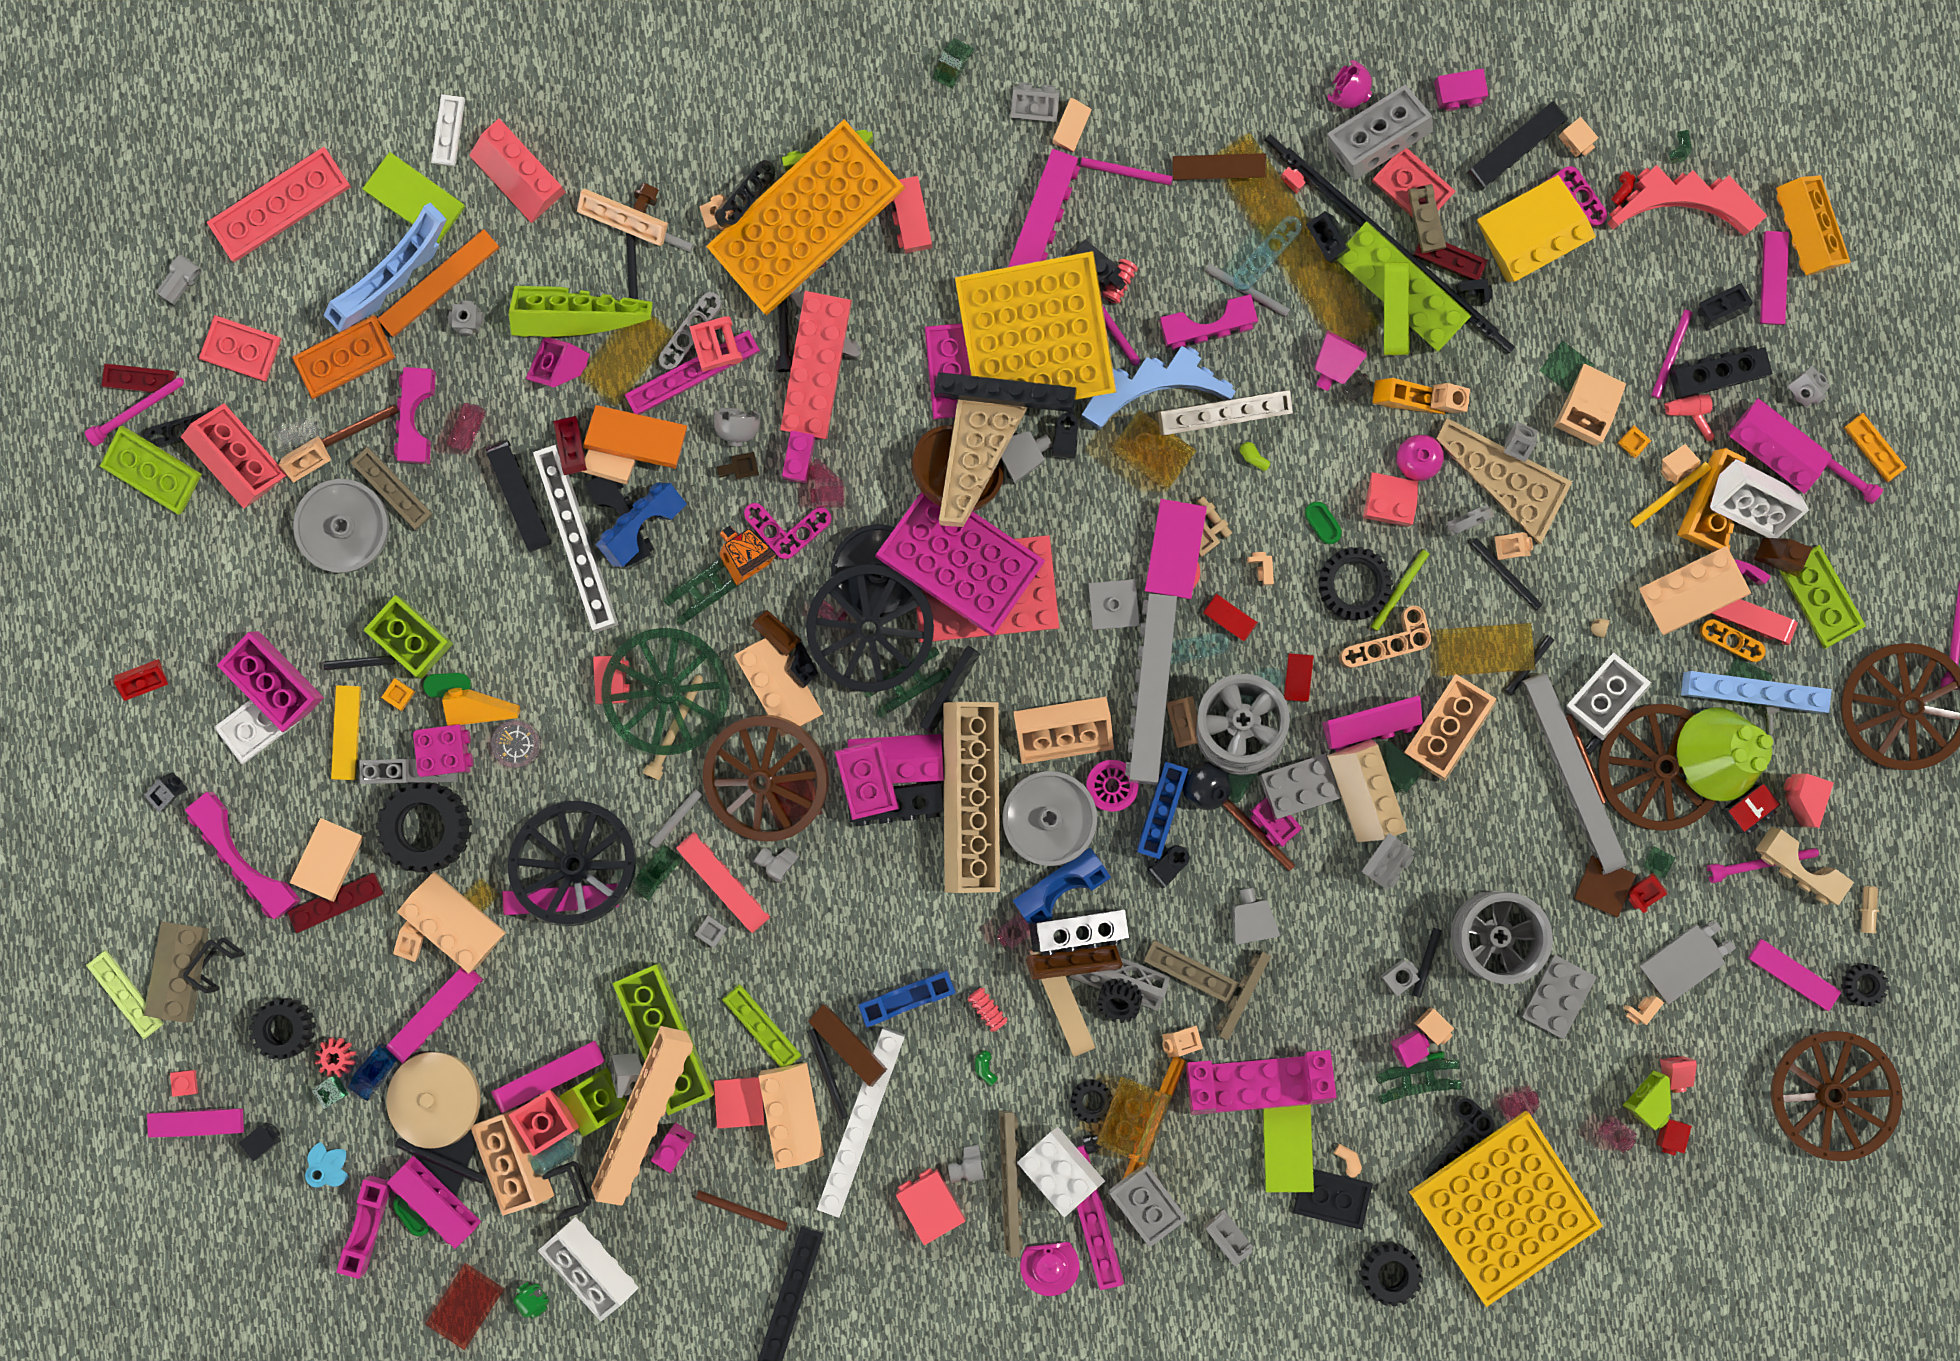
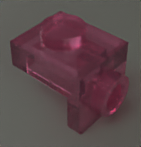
[1498,1085,1540,1122]

